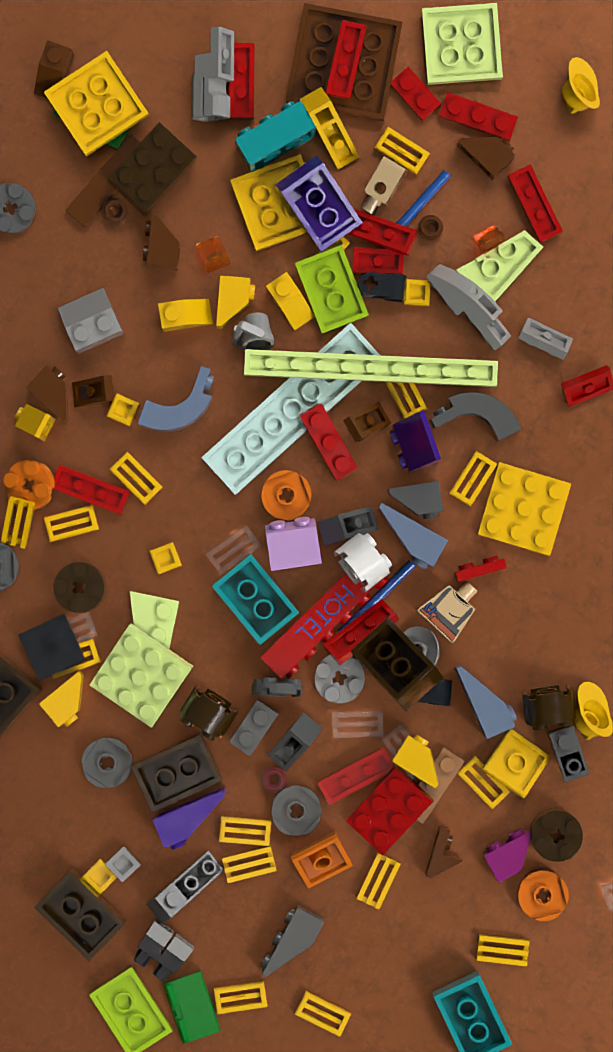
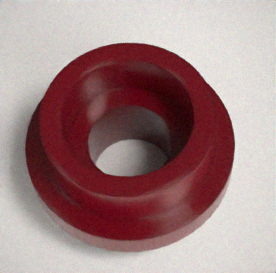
[261,767,287,792]

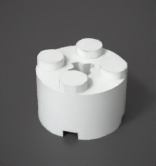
[334,533,392,592]

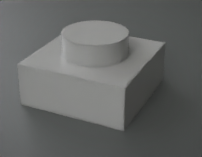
[105,846,141,882]

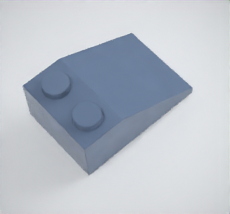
[378,503,448,570]
[454,665,517,739]

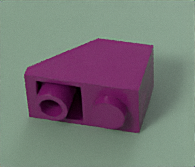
[483,829,531,883]

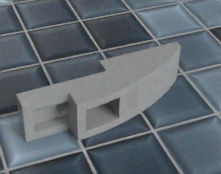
[426,264,511,350]

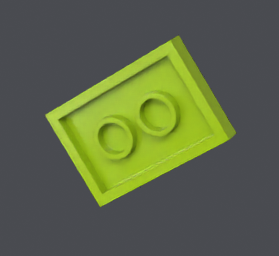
[295,245,369,334]
[89,966,173,1052]

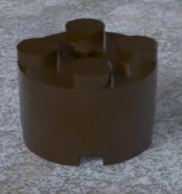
[53,562,106,613]
[180,685,239,741]
[522,685,576,730]
[529,808,583,862]

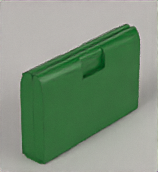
[163,970,221,1044]

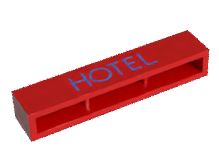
[260,573,389,679]

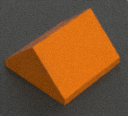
[290,831,353,889]

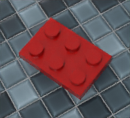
[346,766,434,856]

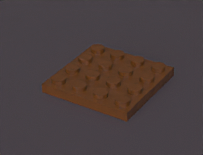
[286,3,402,121]

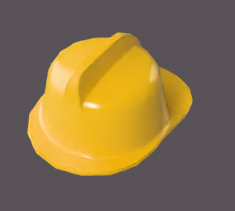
[561,57,600,114]
[573,682,613,740]

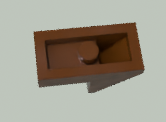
[72,375,114,407]
[343,402,391,442]
[425,826,462,878]

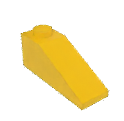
[300,87,359,169]

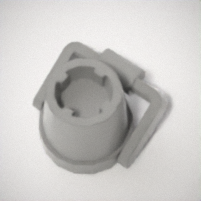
[232,313,274,350]

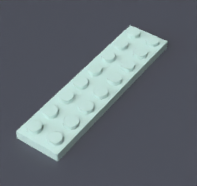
[201,323,381,495]

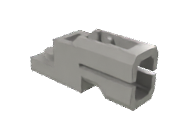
[191,26,234,122]

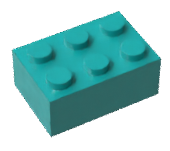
[235,101,316,172]
[212,554,299,645]
[432,971,513,1052]

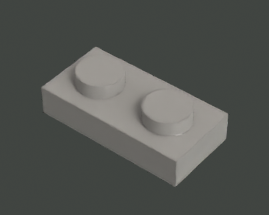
[518,317,573,360]

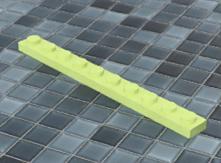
[244,349,498,387]

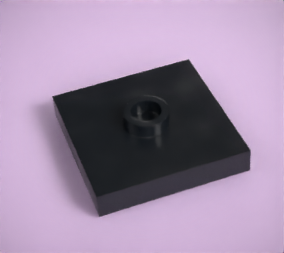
[18,613,86,681]

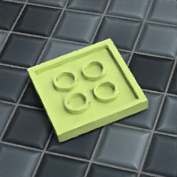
[422,3,503,85]
[90,624,193,728]

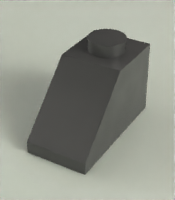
[388,481,443,520]
[317,506,379,546]
[267,713,323,771]

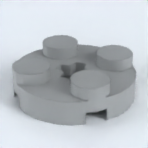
[315,655,365,703]

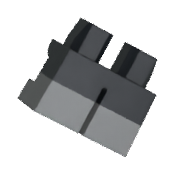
[134,918,195,981]

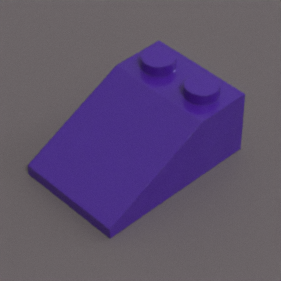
[275,156,363,252]
[389,410,441,473]
[153,787,227,850]

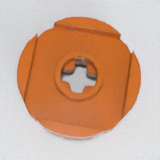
[3,460,55,510]
[261,470,312,521]
[517,869,569,921]

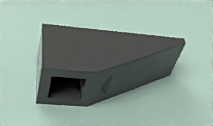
[146,851,224,923]
[260,905,324,977]

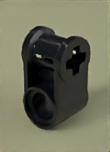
[357,272,407,302]
[417,679,452,706]

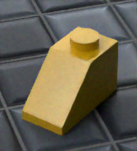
[266,272,315,331]
[216,276,255,329]
[158,299,213,332]
[14,404,56,441]
[39,671,84,727]
[393,734,439,789]

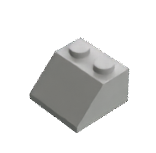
[58,288,124,354]

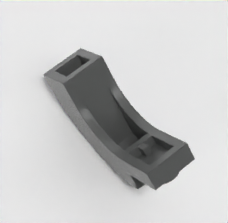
[430,392,522,442]

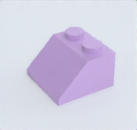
[265,517,322,571]

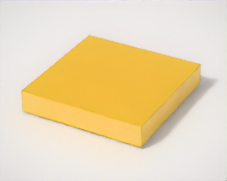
[482,729,552,799]

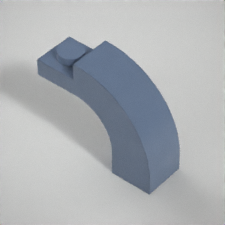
[138,366,214,432]

